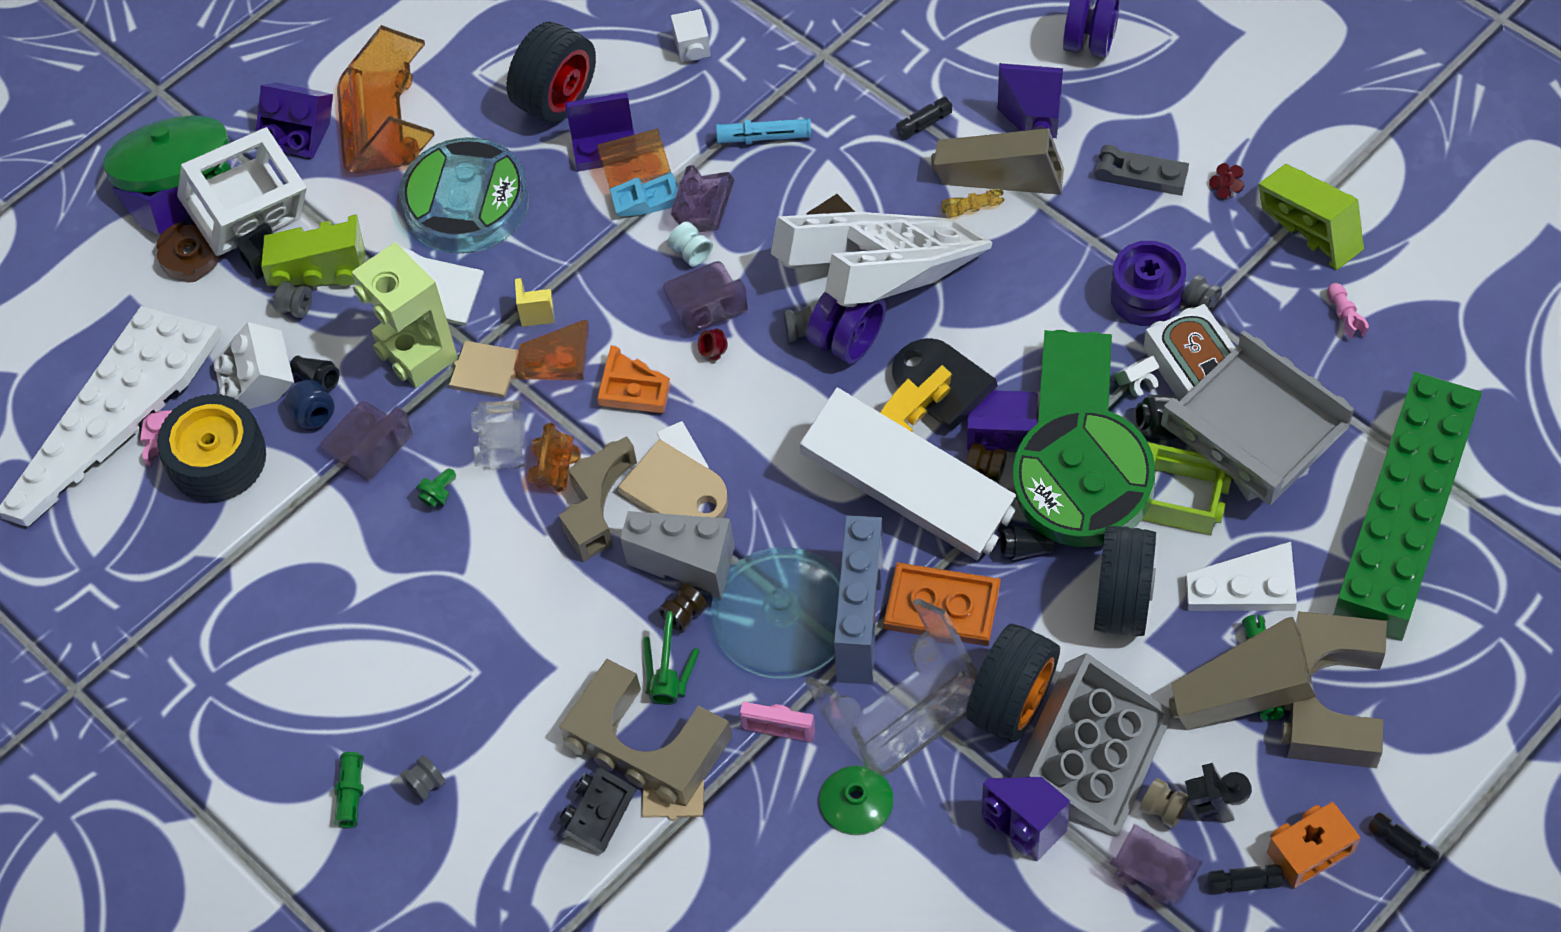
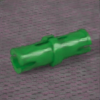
[334,752,364,829]

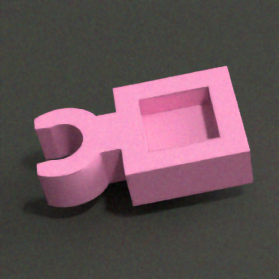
[140,410,172,466]

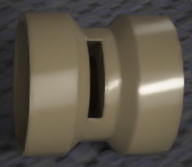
[1139,778,1190,829]

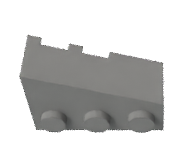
[620,511,735,600]

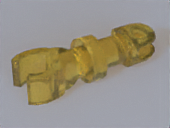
[941,189,1005,218]

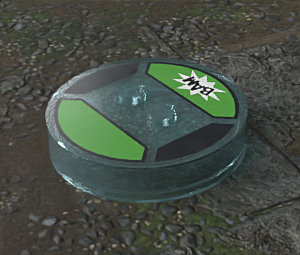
[399,137,529,254]

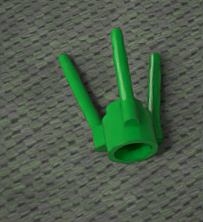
[643,611,700,705]

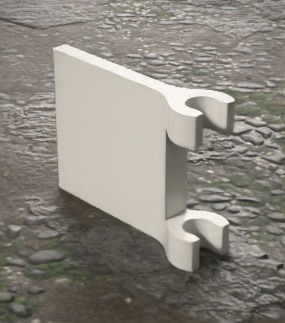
[402,248,484,326]

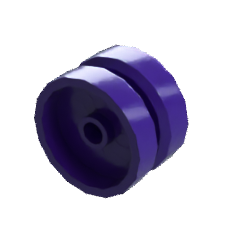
[1063,0,1120,58]
[1110,241,1186,326]
[807,292,886,364]

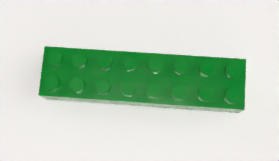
[1333,371,1482,641]

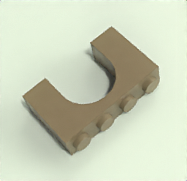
[1281,611,1387,769]
[559,659,732,806]

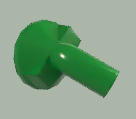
[416,468,456,508]

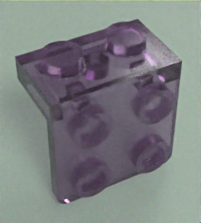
[663,261,748,335]
[321,401,413,482]

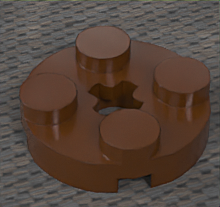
[156,221,223,283]

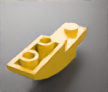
[881,365,952,432]

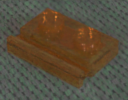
[597,128,671,190]

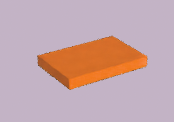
[883,562,1001,646]

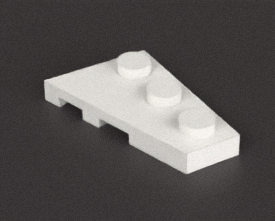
[1185,542,1297,611]

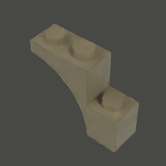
[558,436,637,562]

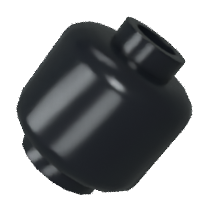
[1134,395,1180,439]

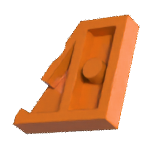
[597,345,671,413]

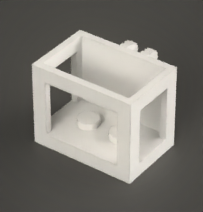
[177,127,307,256]

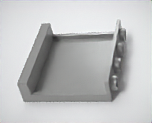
[1161,330,1354,506]

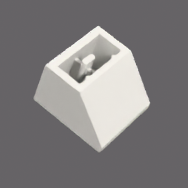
[213,322,294,409]

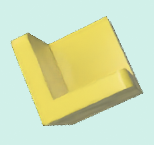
[515,278,554,327]

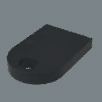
[892,338,998,432]

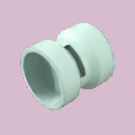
[668,222,713,267]

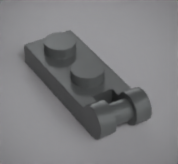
[1094,145,1189,196]

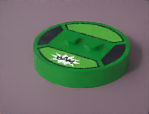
[1013,407,1155,547]

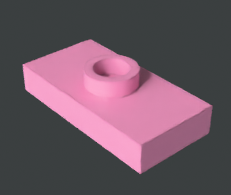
[740,702,815,742]

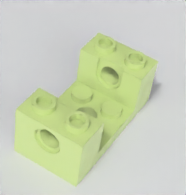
[352,242,458,388]

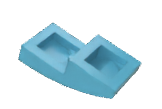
[610,172,683,217]

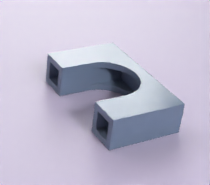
[834,515,883,685]

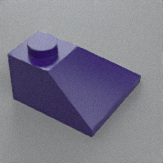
[997,63,1063,139]
[112,186,188,234]

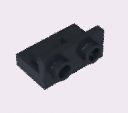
[557,766,637,855]

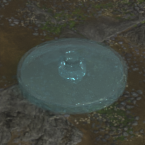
[711,547,841,679]

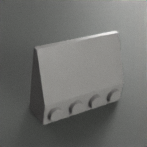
[1011,653,1172,837]

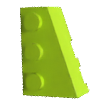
[1258,163,1364,271]
[261,214,366,287]

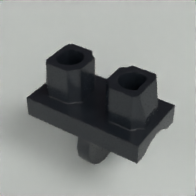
[1185,762,1252,823]

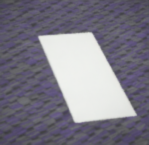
[656,421,709,468]

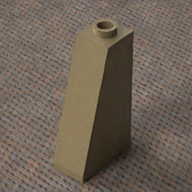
[931,128,1064,194]
[1169,617,1316,730]

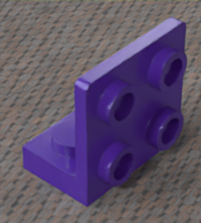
[565,93,639,172]
[967,390,1038,452]

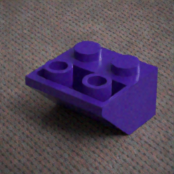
[256,82,333,158]
[982,777,1071,861]

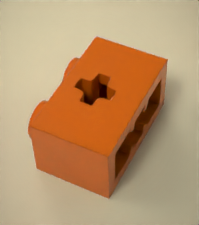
[1267,801,1361,889]

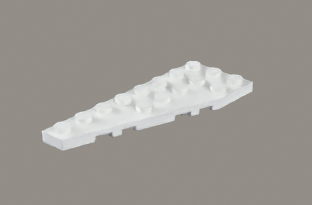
[0,306,223,527]

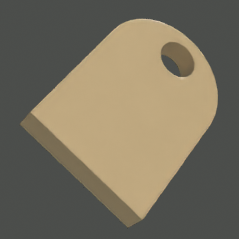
[618,439,728,518]

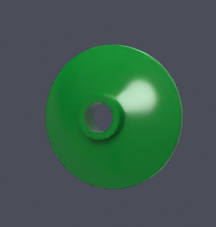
[820,766,893,835]

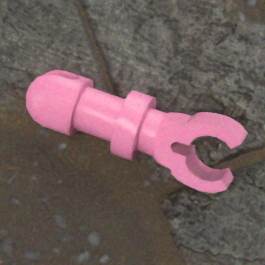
[1327,283,1369,339]

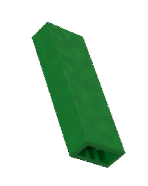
[1038,330,1112,423]

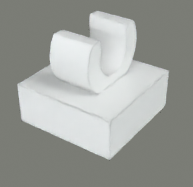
[1114,356,1159,397]

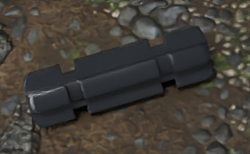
[896,96,953,139]
[1368,812,1440,870]
[1207,864,1284,894]

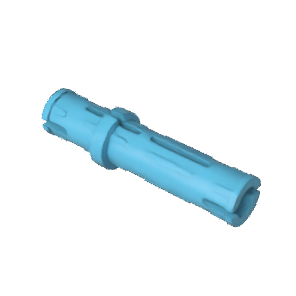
[716,118,811,145]

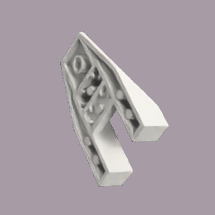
[771,212,992,307]

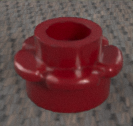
[697,328,728,361]

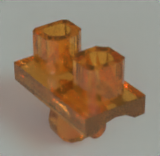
[527,422,581,493]

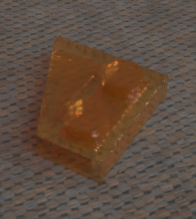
[516,320,589,380]

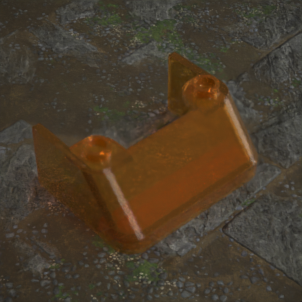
[337,25,435,173]

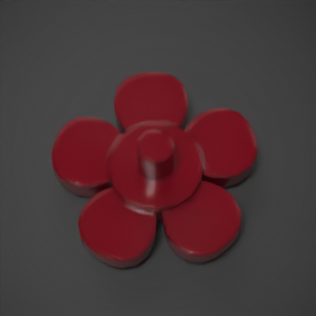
[1209,163,1244,199]

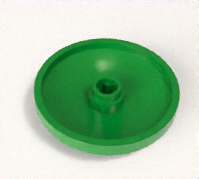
[103,115,230,192]

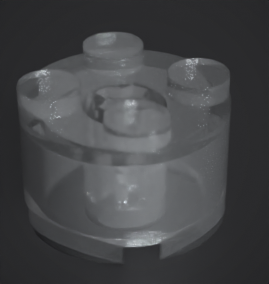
[471,400,526,470]

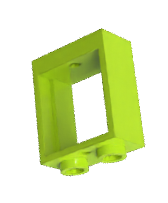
[1142,442,1232,535]

